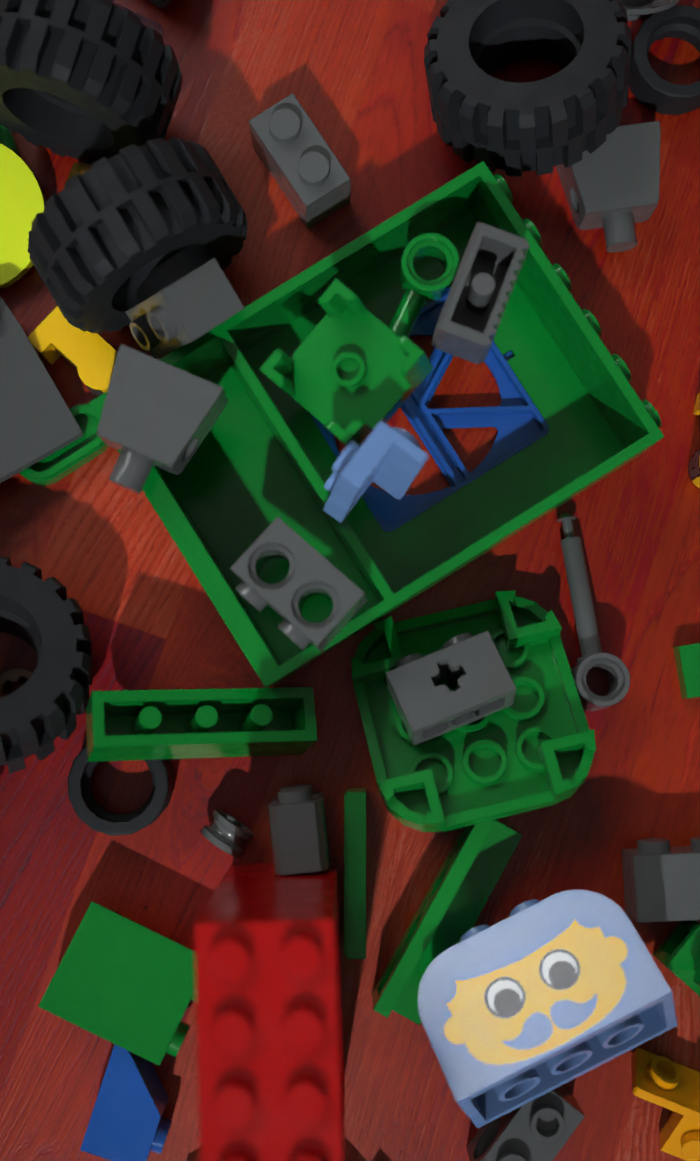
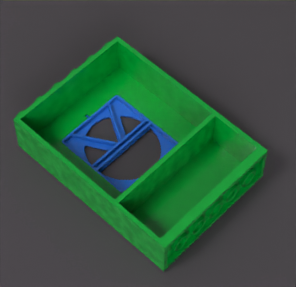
[89,161,665,688]

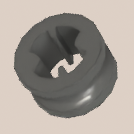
[200,808,255,858]

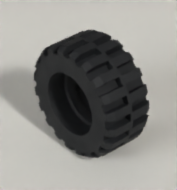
[0,0,183,165]
[424,0,632,177]
[28,137,247,333]
[0,556,92,774]

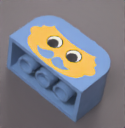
[418,889,678,1128]

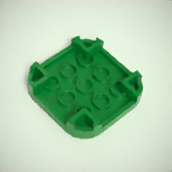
[351,590,596,832]

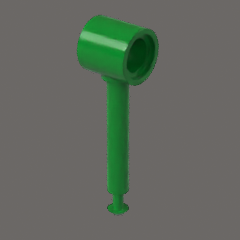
[388,233,459,338]

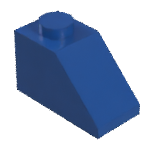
[80,1044,172,1161]

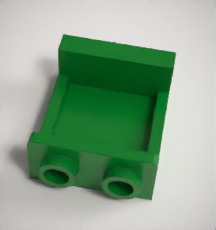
[38,902,196,1066]

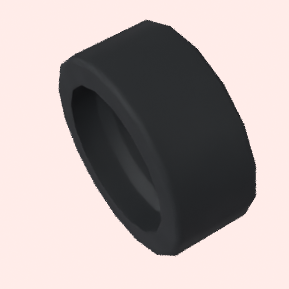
[629,5,700,115]
[67,744,174,836]

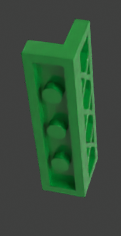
[372,819,523,1025]

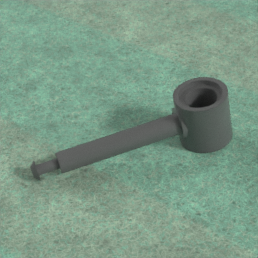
[556,513,630,711]

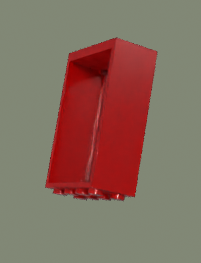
[194,858,345,1161]

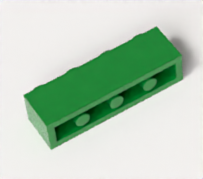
[86,687,318,762]

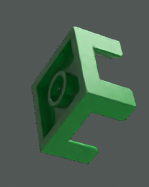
[259,278,434,446]

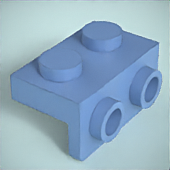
[323,420,429,524]

